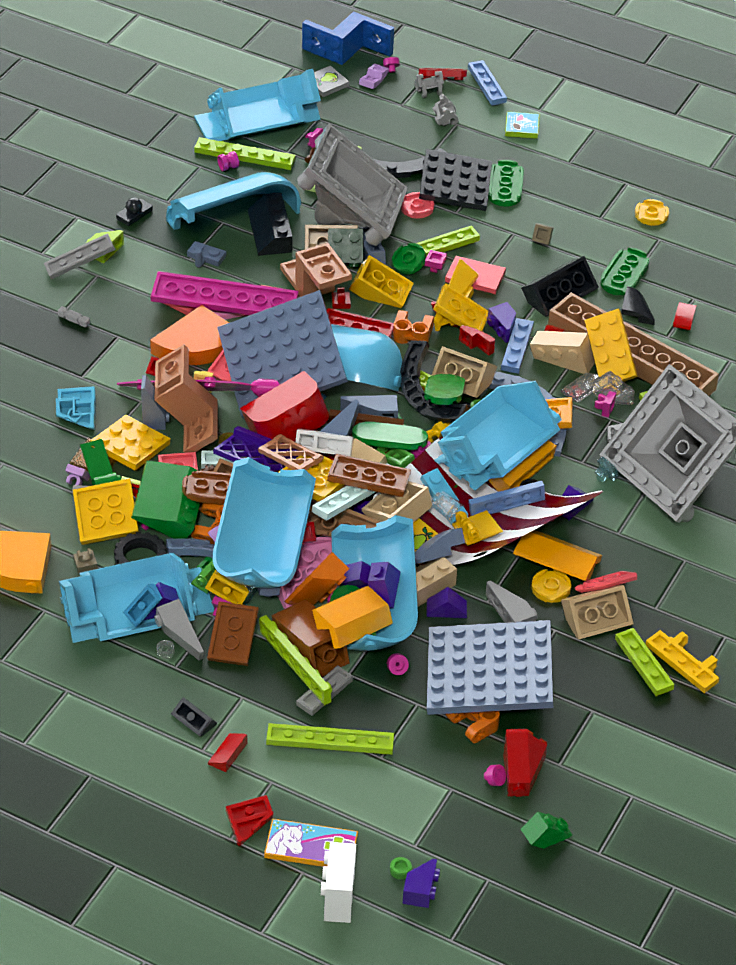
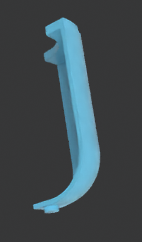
[166,172,301,230]
[331,324,402,391]
[213,457,316,588]
[331,515,418,651]

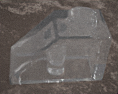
[432,491,463,520]

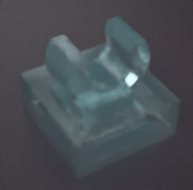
[595,456,619,482]

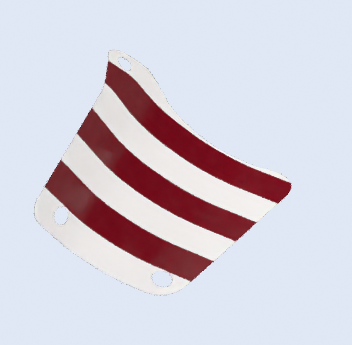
[372,436,603,565]

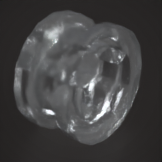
[156,640,175,660]

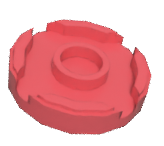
[400,192,434,219]

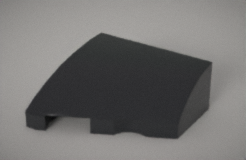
[621,286,655,325]

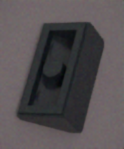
[171,697,217,737]

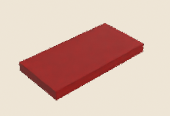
[327,308,394,338]

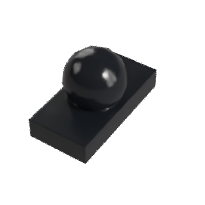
[116,197,153,226]

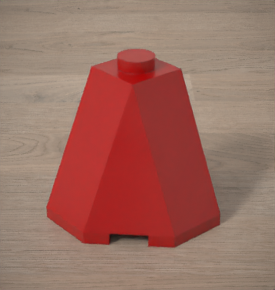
[503,729,547,797]

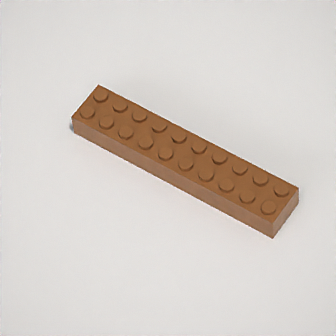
[548,293,719,396]

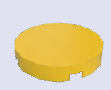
[635,199,669,226]
[531,569,571,603]

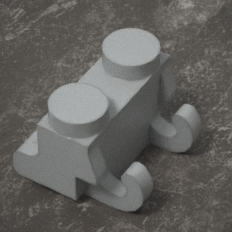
[414,71,444,98]
[432,94,459,126]

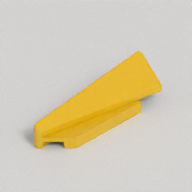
[434,259,479,331]

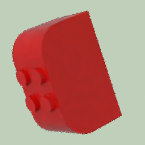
[240,371,329,444]

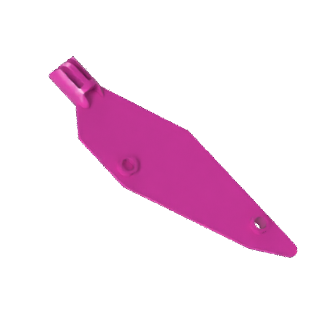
[117,377,280,397]

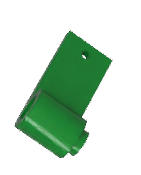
[80,439,121,486]

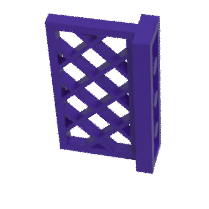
[213,426,299,472]

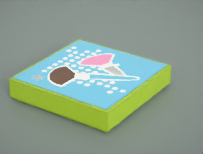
[505,112,539,139]

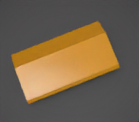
[513,530,602,581]
[312,586,393,649]

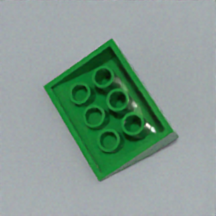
[131,460,200,539]

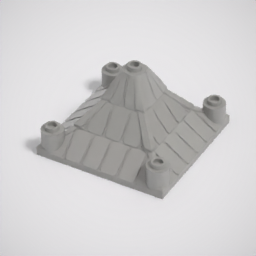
[297,123,408,245]
[599,364,736,523]

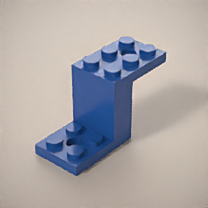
[302,11,394,65]

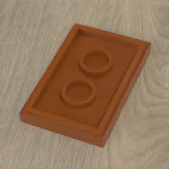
[207,601,259,666]

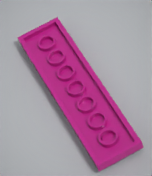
[151,271,298,315]

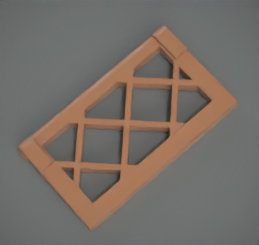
[258,434,324,470]

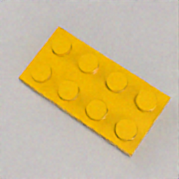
[585,308,638,388]

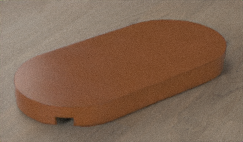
[182,471,231,505]

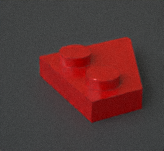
[225,795,274,846]

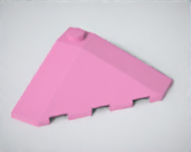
[277,537,332,609]

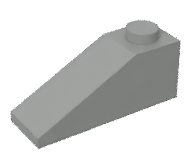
[486,581,538,623]
[154,599,204,660]

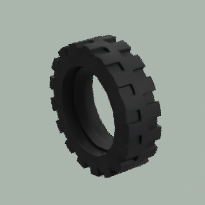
[114,532,167,565]

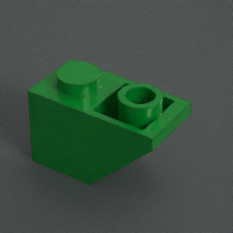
[521,812,573,849]

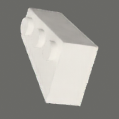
[321,842,356,923]

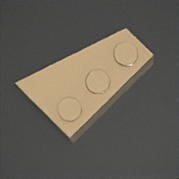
[530,331,595,375]

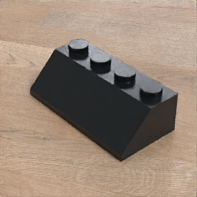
[248,193,292,256]
[521,256,599,317]

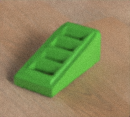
[376,447,415,468]

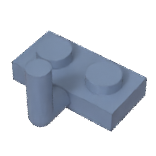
[187,241,226,268]

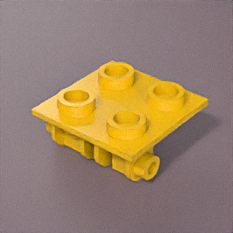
[452,510,503,546]

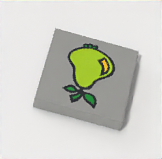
[314,66,349,97]

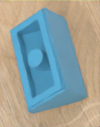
[123,583,162,627]

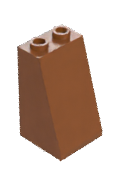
[271,599,349,677]

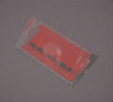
[561,373,601,402]

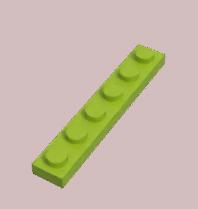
[194,137,296,170]
[259,615,332,705]
[266,723,394,755]

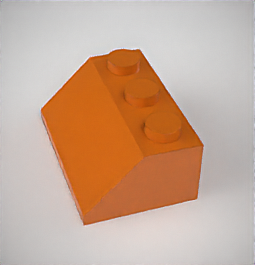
[284,552,350,605]

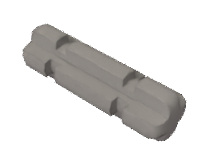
[58,306,90,328]

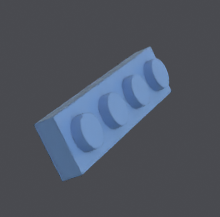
[468,60,507,106]
[501,318,534,374]
[469,481,545,516]

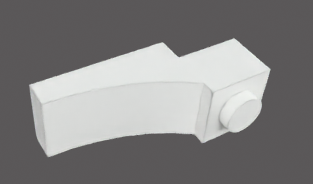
[296,428,353,456]

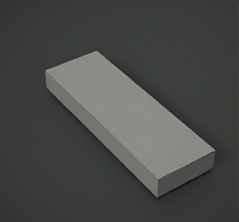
[296,666,353,716]

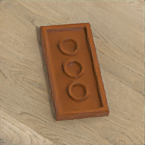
[327,454,411,497]

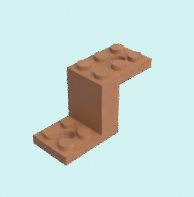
[280,243,352,297]
[154,344,218,453]

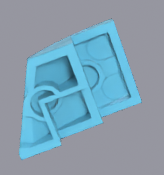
[56,386,96,430]

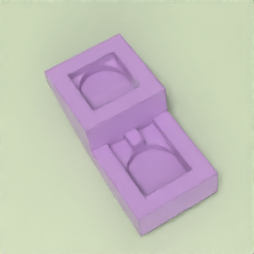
[359,64,389,89]

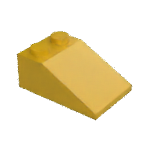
[349,255,414,308]

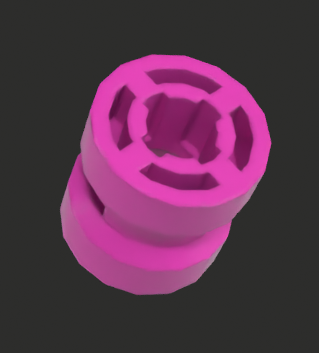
[217,151,239,172]

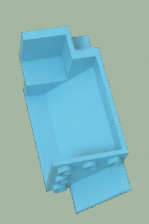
[194,69,321,141]
[434,381,562,490]
[59,553,214,643]

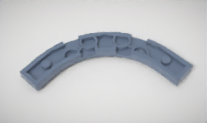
[487,371,566,457]
[166,539,280,597]

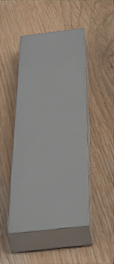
[44,233,115,279]

